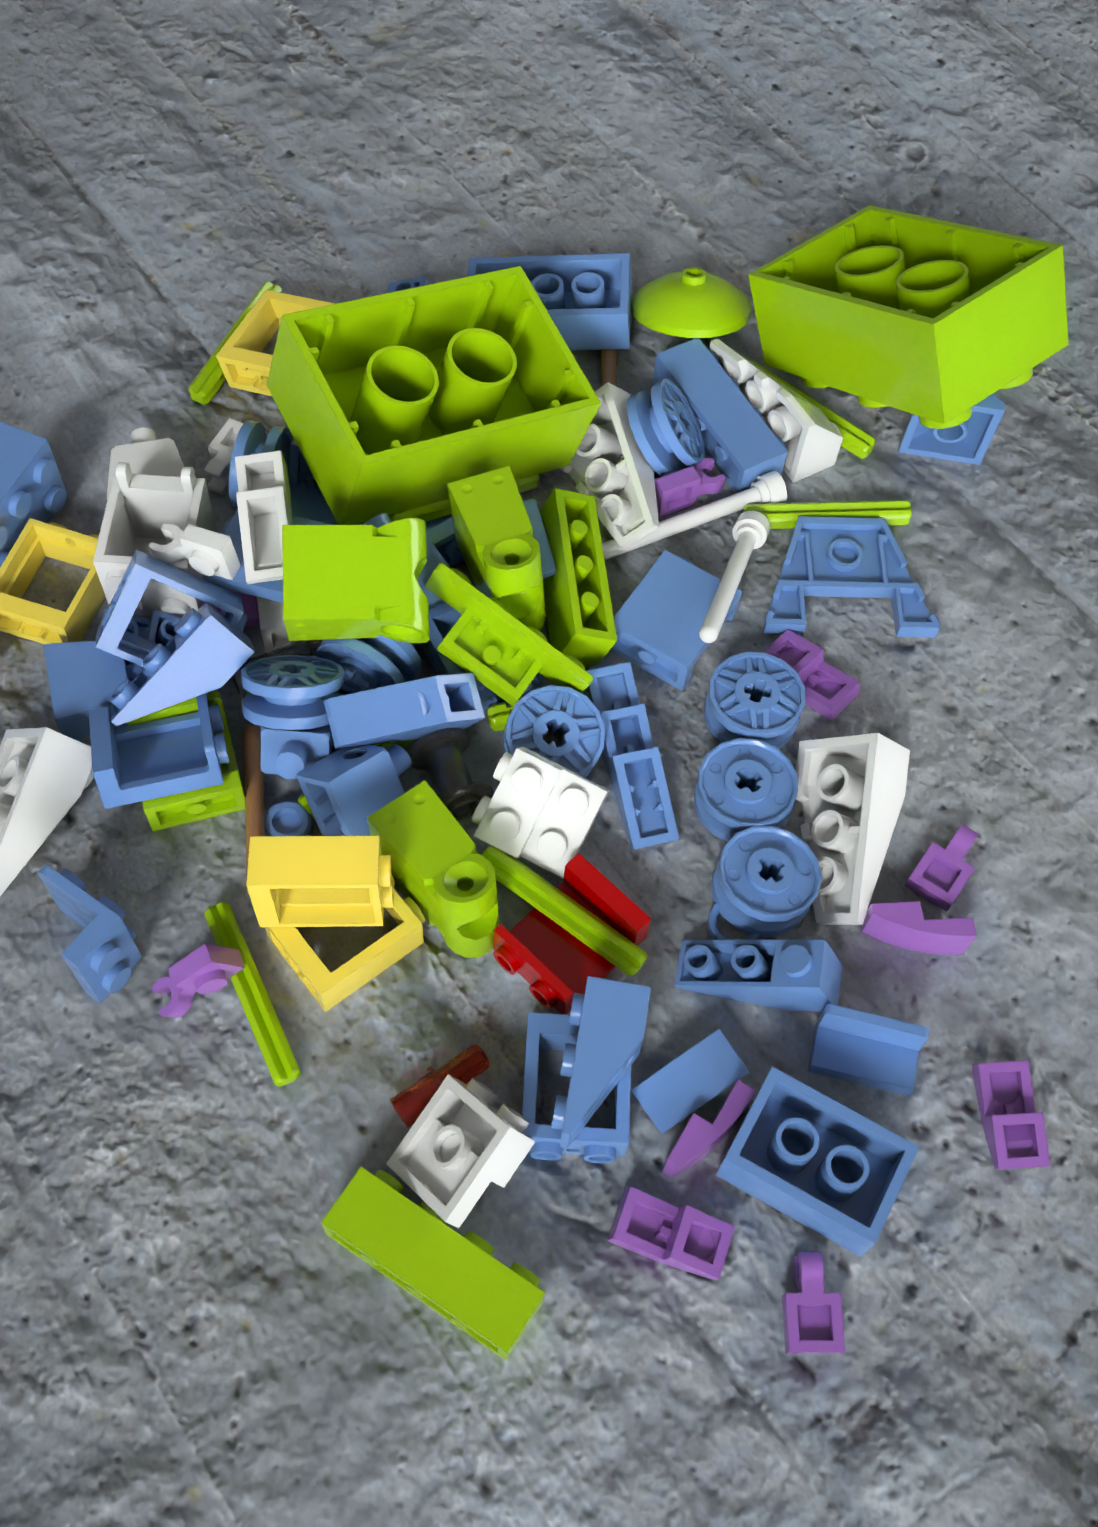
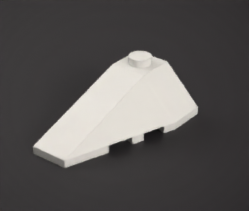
[709,338,843,483]
[561,382,659,549]
[0,727,94,896]
[796,733,910,925]

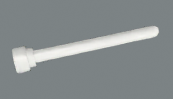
[602,470,787,560]
[699,511,770,643]

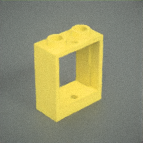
[216,290,335,396]
[0,518,106,644]
[246,836,394,927]
[265,875,425,1012]

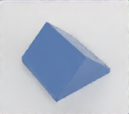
[898,393,1005,465]

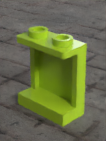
[127,690,245,832]

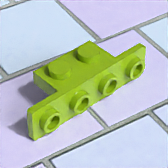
[425,563,594,706]

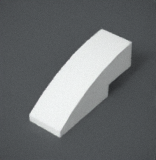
[235,450,293,584]

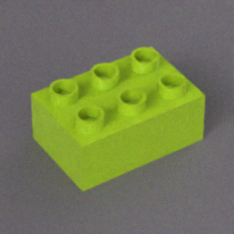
[748,205,1069,429]
[267,266,601,525]

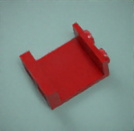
[493,853,651,1015]

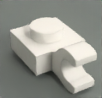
[204,418,267,495]
[149,524,241,580]

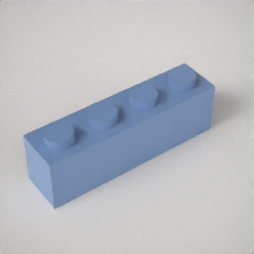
[652,338,788,493]

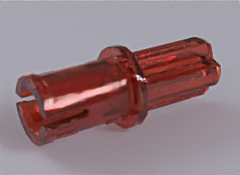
[389,1044,490,1128]

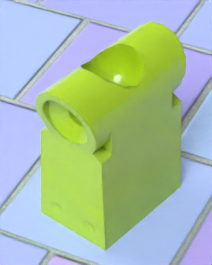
[447,465,546,631]
[282,518,430,643]
[367,780,500,958]

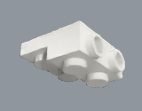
[472,747,609,878]
[386,1074,536,1228]

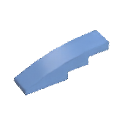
[586,662,680,850]

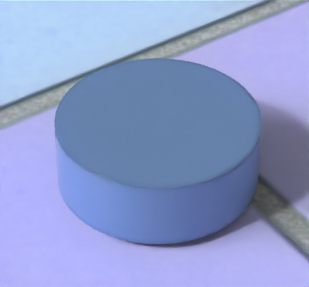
[265,801,313,836]

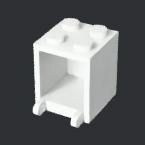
[93,462,218,617]

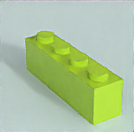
[540,488,617,670]
[321,1167,545,1361]

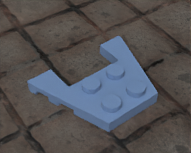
[763,516,940,638]

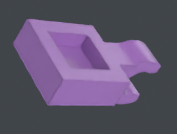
[655,458,726,519]
[905,824,979,912]
[152,943,245,1018]
[782,1252,845,1354]

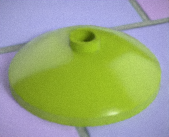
[631,268,752,338]

